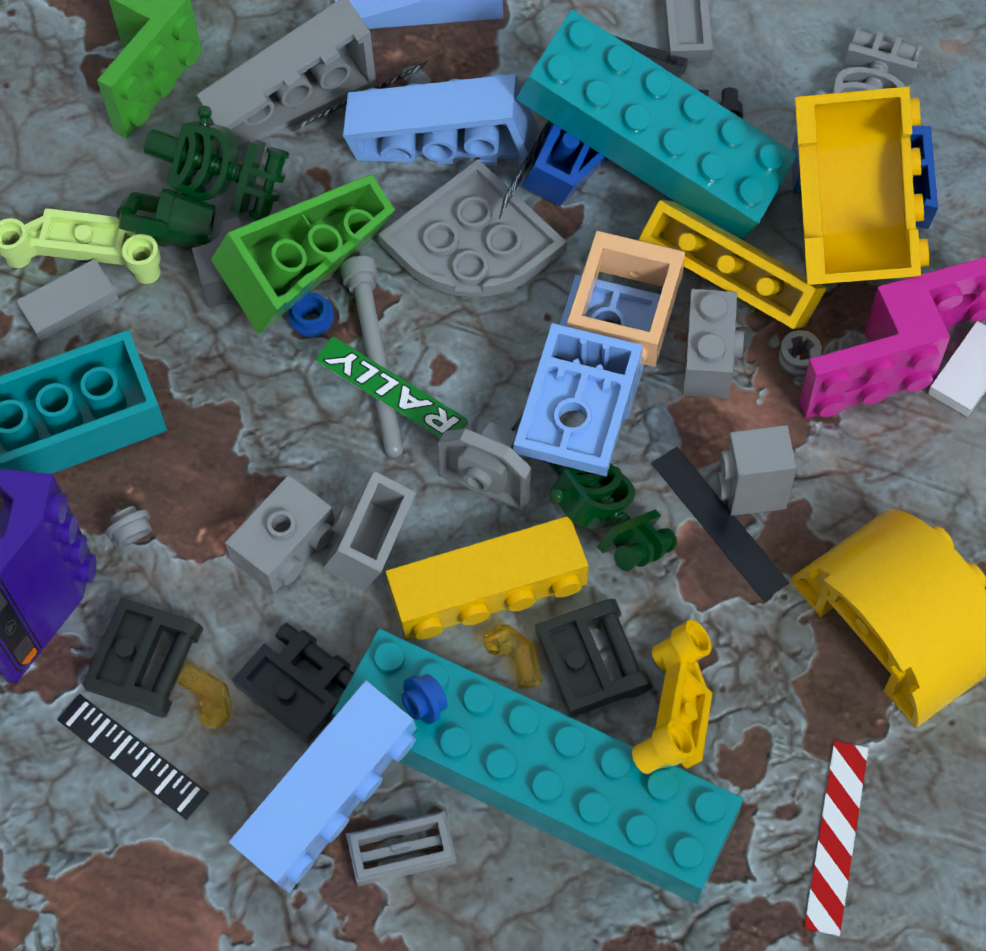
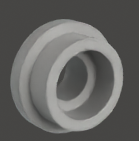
[105,506,152,547]

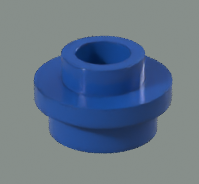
[289,293,334,337]
[401,674,447,724]

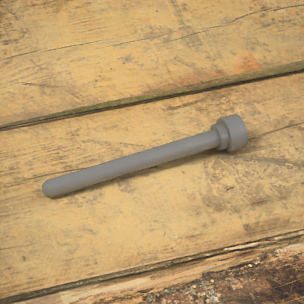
[340,256,403,458]

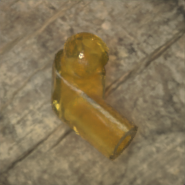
[483,624,542,689]
[178,663,232,729]

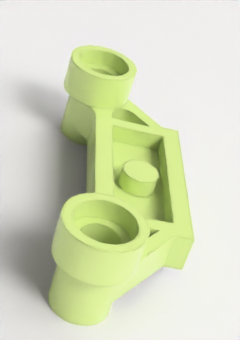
[0,208,161,284]

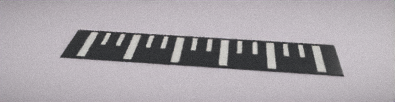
[293,61,428,132]
[499,120,552,219]
[57,694,209,820]

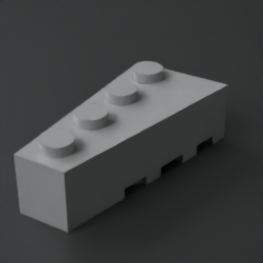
[197,0,377,152]

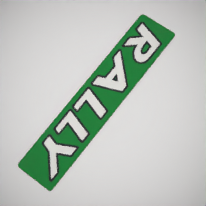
[316,337,468,438]

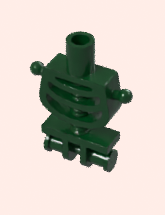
[144,105,290,220]
[547,462,677,571]

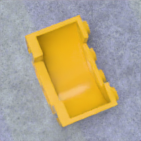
[795,86,929,285]
[790,509,986,728]

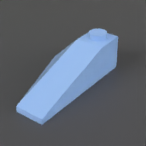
[335,0,503,29]

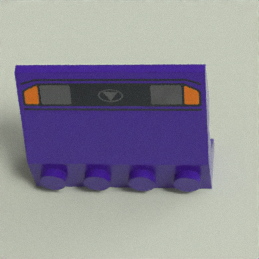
[0,469,96,683]

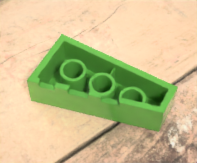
[211,174,395,335]

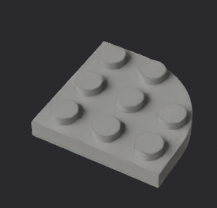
[378,159,567,297]

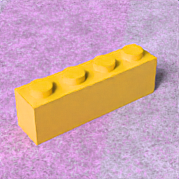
[638,200,827,329]
[385,516,589,640]

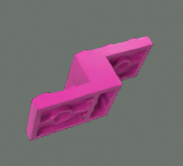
[799,257,986,419]

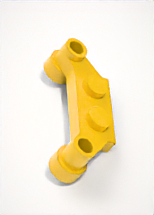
[632,619,713,774]

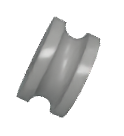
[778,330,822,377]

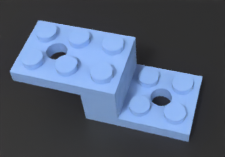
[513,274,661,476]

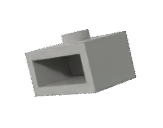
[683,289,744,399]
[716,425,797,516]
[322,471,416,591]
[225,475,335,594]

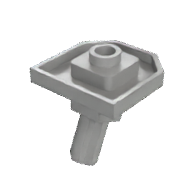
[438,408,531,512]

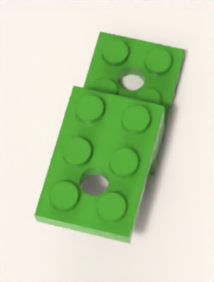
[97,0,202,139]

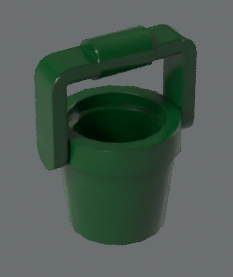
[116,188,216,248]

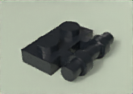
[232,623,354,743]

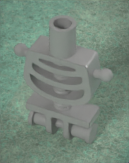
[814,27,923,95]

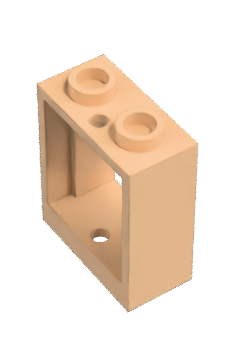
[567,231,685,367]

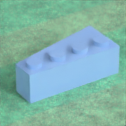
[343,74,537,168]
[229,681,417,893]

